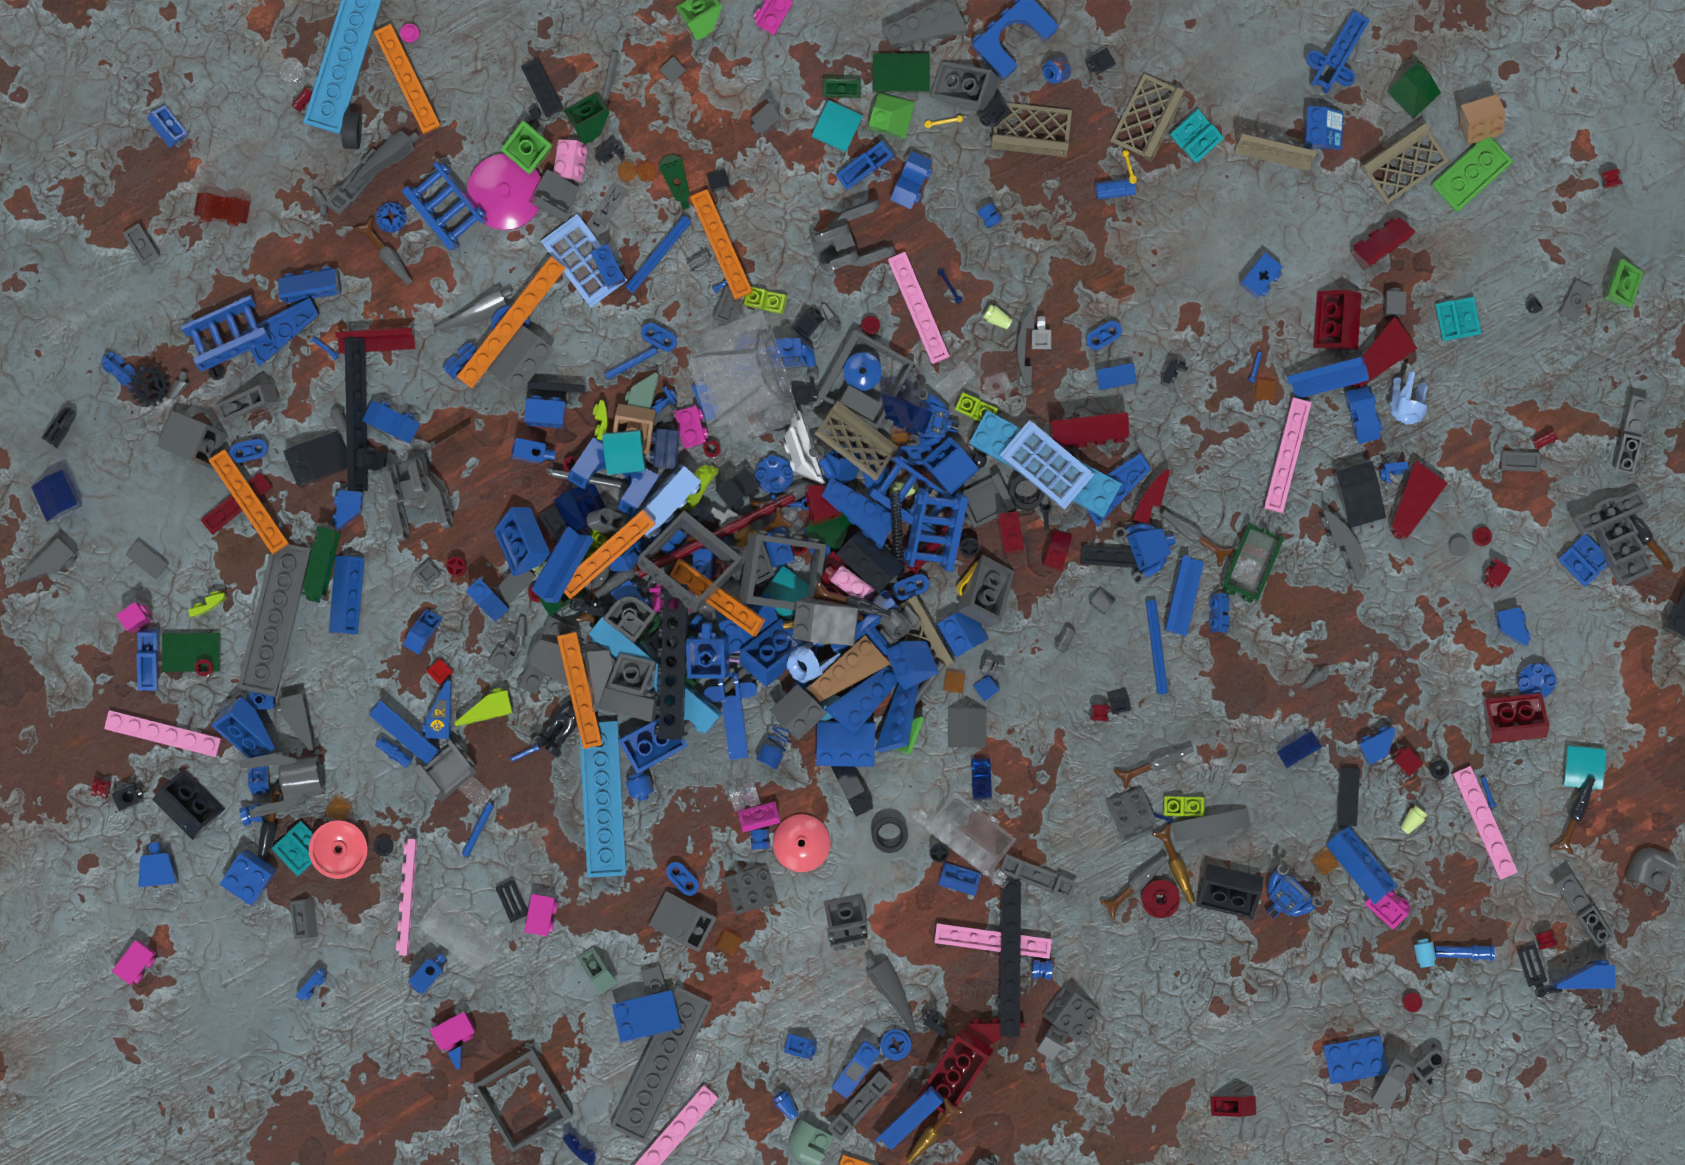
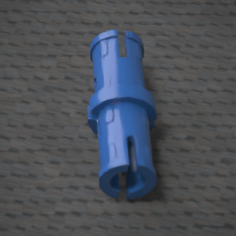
[375,736,413,768]

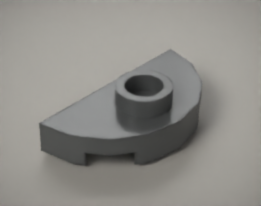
[654,404,678,427]

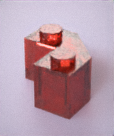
[194,193,250,227]

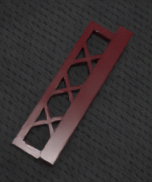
[336,328,416,354]

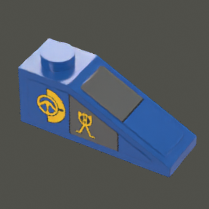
[422,681,452,739]
[831,1040,881,1098]

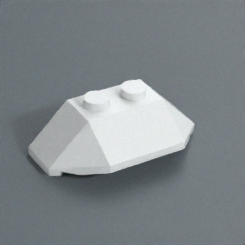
[784,411,827,485]

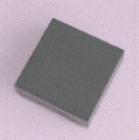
[659,57,686,84]
[414,560,441,587]

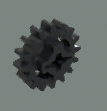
[127,365,170,407]

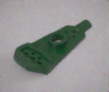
[658,154,690,210]

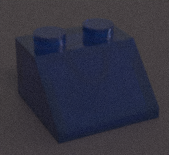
[881,393,933,435]
[31,470,82,522]
[554,483,607,532]

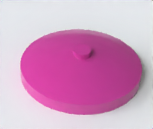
[467,154,541,230]

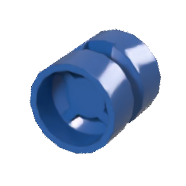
[650,521,686,555]

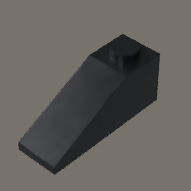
[831,766,873,817]

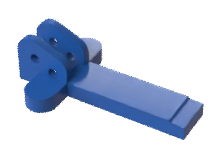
[1306,11,1370,94]
[704,672,757,760]

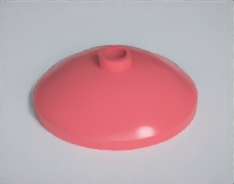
[773,814,830,872]
[309,821,367,879]

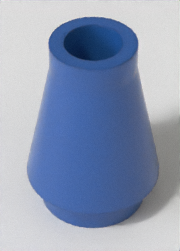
[773,1090,799,1120]

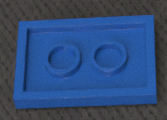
[1323,1035,1388,1084]

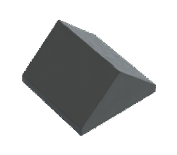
[607,653,656,696]
[948,708,986,747]
[824,895,868,933]

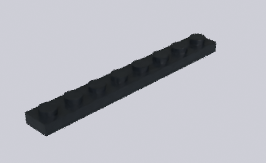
[344,337,368,491]
[1000,881,1021,1038]

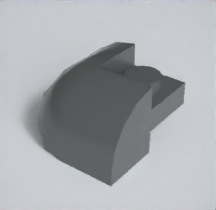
[603,596,657,642]
[1624,847,1676,892]

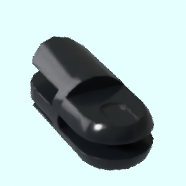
[41,407,76,449]

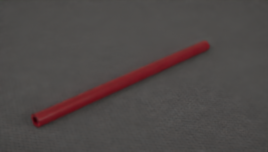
[637,493,795,578]

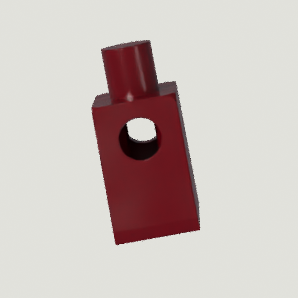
[804,485,842,526]

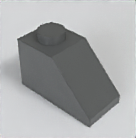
[750,102,781,137]

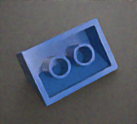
[278,267,341,304]
[494,507,550,576]
[618,715,688,774]
[816,721,875,767]

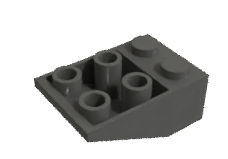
[648,891,717,952]

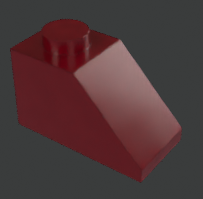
[1043,530,1072,572]
[1211,1095,1256,1117]

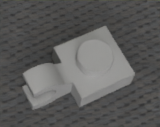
[1032,316,1051,349]
[710,508,742,535]

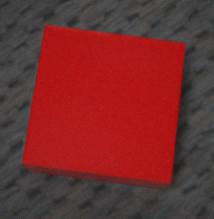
[426,658,454,685]

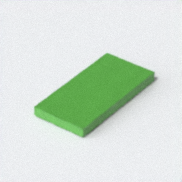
[1431,137,1514,213]

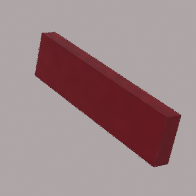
[201,472,273,535]

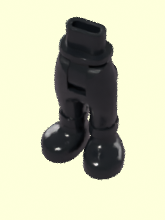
[530,697,578,758]

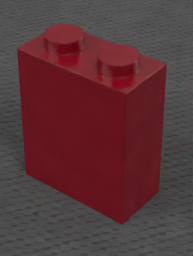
[997,511,1024,556]

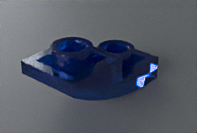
[1277,731,1322,768]
[971,758,992,800]
[562,1133,597,1165]

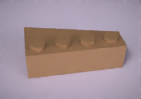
[806,635,890,703]

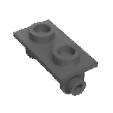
[828,926,868,951]

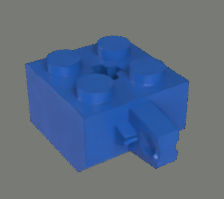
[686,622,730,679]

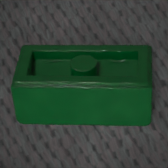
[823,74,861,98]

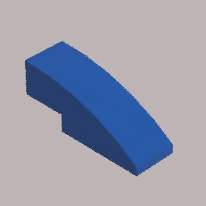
[836,140,896,190]
[136,629,160,691]

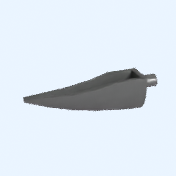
[350,131,419,188]
[434,288,513,330]
[865,957,916,1034]

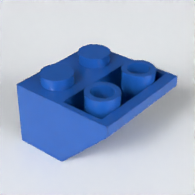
[922,437,979,495]

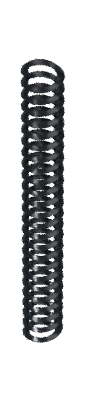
[889,489,906,581]

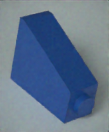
[466,578,510,622]

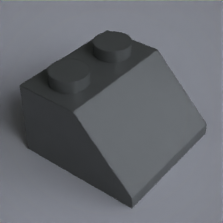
[769,684,827,740]

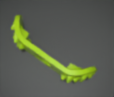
[681,465,719,513]

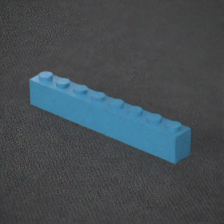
[589,617,724,733]

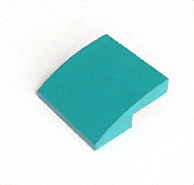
[812,100,863,152]
[1169,109,1224,163]
[1435,297,1482,342]
[602,430,646,475]
[761,566,809,621]
[1563,745,1606,790]
[271,821,313,877]

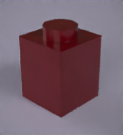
[1391,747,1423,777]

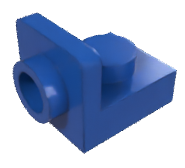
[652,387,677,414]
[1380,461,1408,484]
[248,766,271,795]
[784,1033,817,1059]

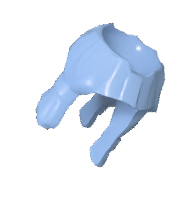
[1388,371,1428,425]
[787,642,840,683]

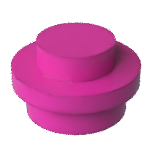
[400,24,419,43]

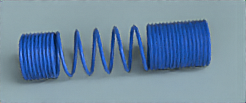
[756,679,814,770]

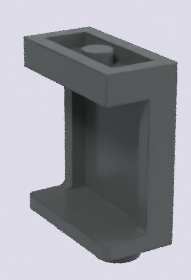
[960,473,1015,530]
[414,740,477,802]

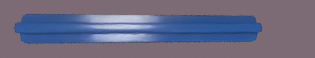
[626,215,691,293]
[1146,600,1168,695]

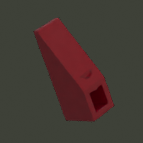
[966,1019,1025,1046]

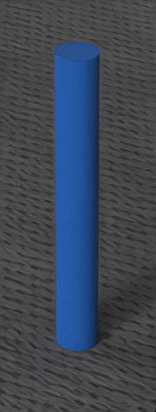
[604,346,658,380]
[462,802,494,857]

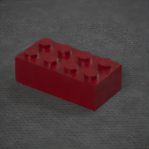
[917,1028,994,1114]

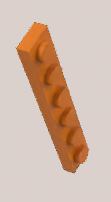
[374,24,441,134]
[690,189,752,300]
[209,449,289,555]
[564,509,656,599]
[670,559,765,636]
[557,632,602,749]

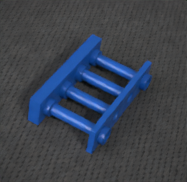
[402,162,488,251]
[181,295,271,372]
[866,456,954,535]
[904,488,969,572]

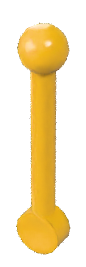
[924,115,964,129]
[1122,150,1137,184]

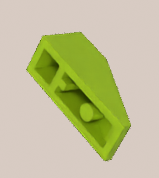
[455,688,514,727]

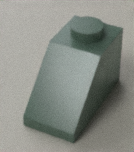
[625,373,659,409]
[578,947,617,994]

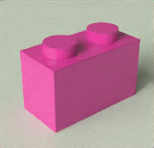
[116,602,153,633]
[524,894,558,936]
[112,940,157,985]
[430,1011,476,1052]

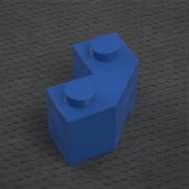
[890,152,933,209]
[1345,386,1383,444]
[362,400,420,444]

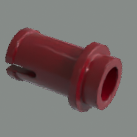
[291,87,312,112]
[1532,429,1558,450]

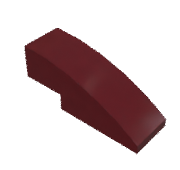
[1132,469,1170,524]

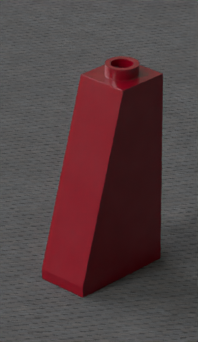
[1352,317,1417,389]
[1389,461,1448,540]

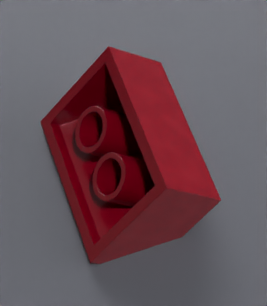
[1351,217,1416,271]
[1313,289,1362,351]
[1484,693,1550,744]

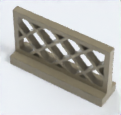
[1110,74,1186,162]
[991,103,1072,157]
[1360,123,1449,204]
[1234,134,1317,171]
[815,401,898,481]
[880,595,956,668]

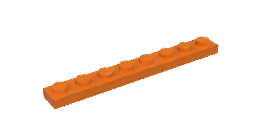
[456,256,566,389]

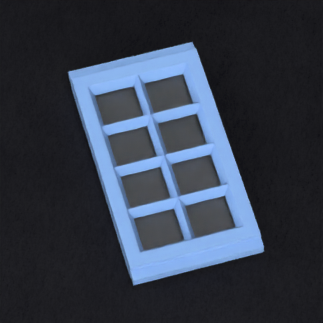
[541,214,628,308]
[1000,420,1094,510]

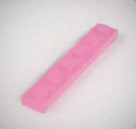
[888,252,950,365]
[1264,398,1312,513]
[104,710,222,757]
[1452,766,1518,880]
[396,839,418,956]
[934,924,1052,959]
[635,1085,719,1165]

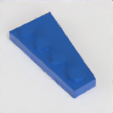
[242,298,319,367]
[1086,453,1151,527]
[821,478,893,549]
[825,666,898,735]
[875,683,919,753]

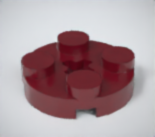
[1141,880,1180,918]

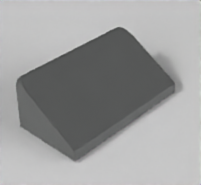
[494,571,535,605]
[290,898,318,940]

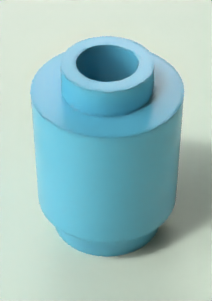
[1414,939,1436,968]

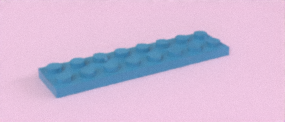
[303,0,382,135]
[968,410,1122,518]
[579,721,626,878]

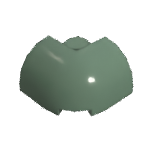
[789,1118,834,1165]

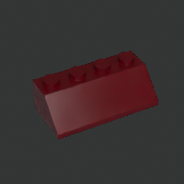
[1049,412,1129,450]

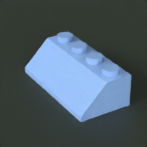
[628,464,701,538]

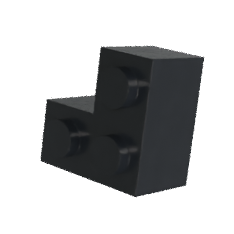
[715,468,760,511]

